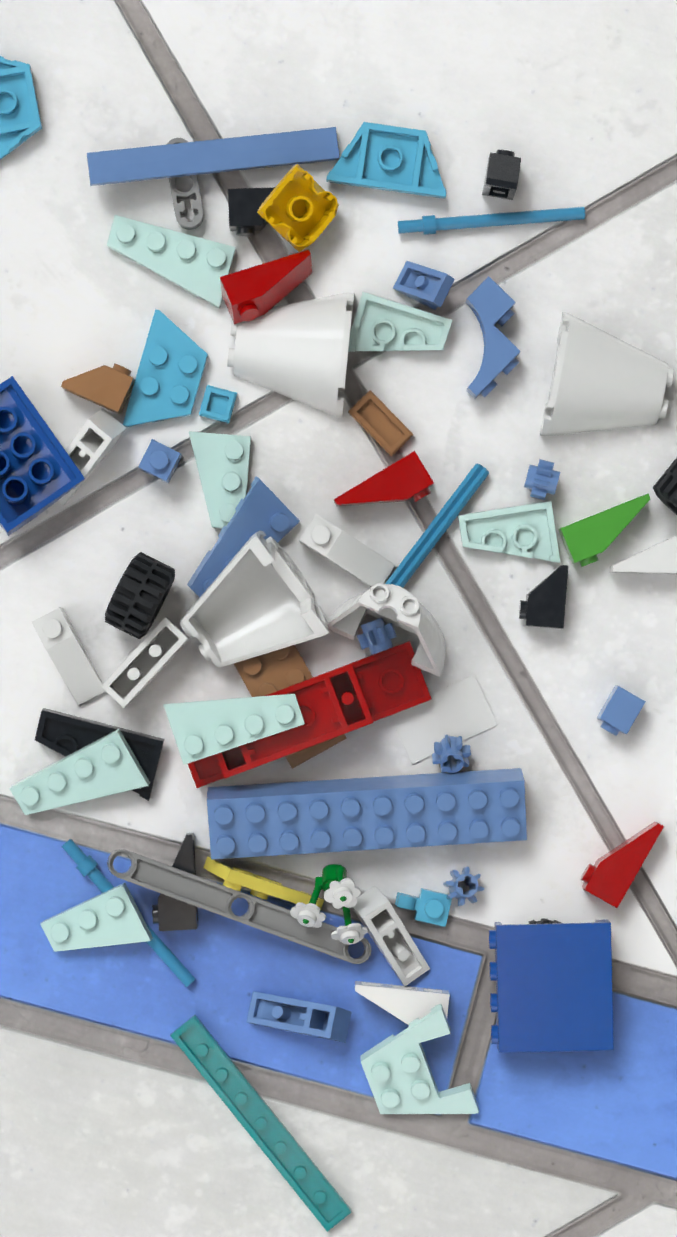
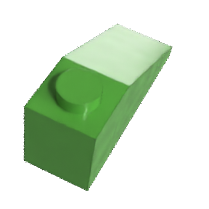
[558,494,650,567]

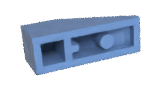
[247,991,352,1043]

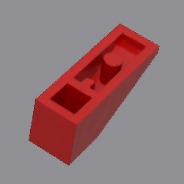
[220,249,312,324]
[334,451,434,506]
[580,822,664,908]

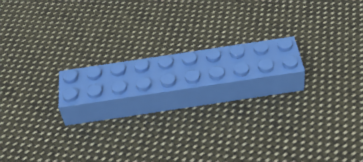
[207,768,527,859]

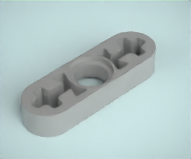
[166,138,204,230]

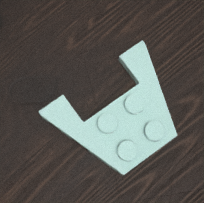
[360,1004,479,1114]

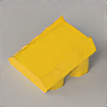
[257,164,339,252]

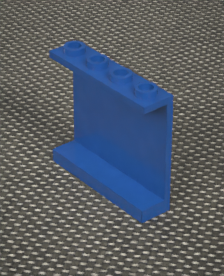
[489,919,614,1053]

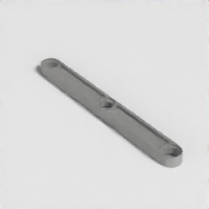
[107,849,371,964]

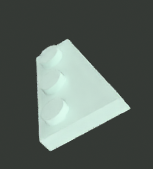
[189,431,251,529]
[458,501,560,563]

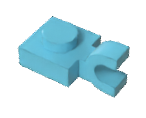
[395,888,452,927]

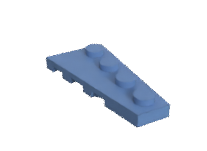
[187,476,300,598]

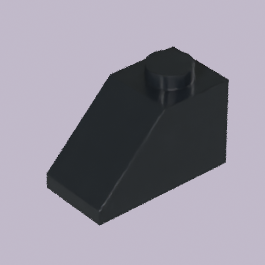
[482,150,521,200]
[228,187,275,236]
[519,565,568,629]

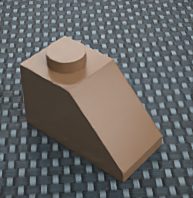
[61,363,135,415]

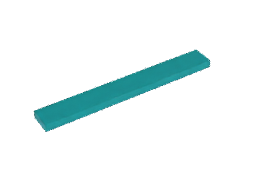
[170,1015,352,1232]

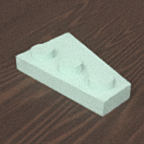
[348,292,452,352]
[40,883,153,952]

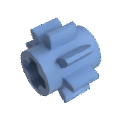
[524,459,560,500]
[357,618,397,655]
[432,735,471,773]
[443,866,484,906]

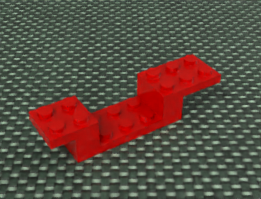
[188,641,432,788]

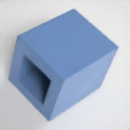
[138,439,182,484]
[597,686,646,736]

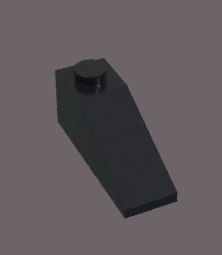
[152,833,199,931]

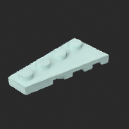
[107,215,236,309]
[163,694,305,765]
[9,729,150,815]

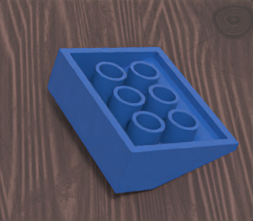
[0,376,85,536]

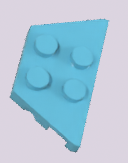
[0,56,42,160]
[326,122,446,199]
[123,309,208,427]

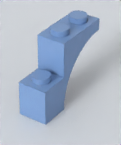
[465,276,521,399]

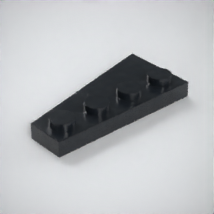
[35,708,165,801]

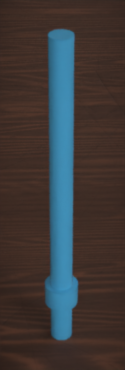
[398,207,585,235]
[62,839,195,987]

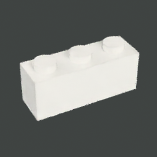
[100,617,190,708]

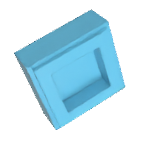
[199,385,237,424]

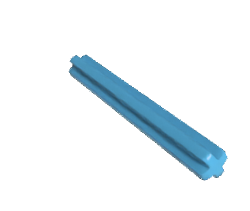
[385,463,489,588]

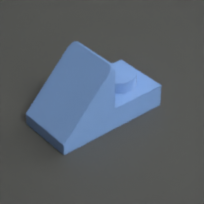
[393,261,455,310]

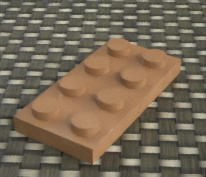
[234,645,347,769]

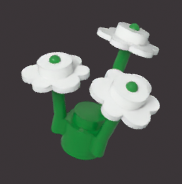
[290,864,368,945]

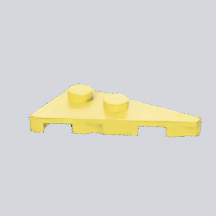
[203,856,324,910]

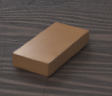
[348,390,414,457]

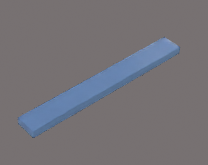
[87,127,340,186]

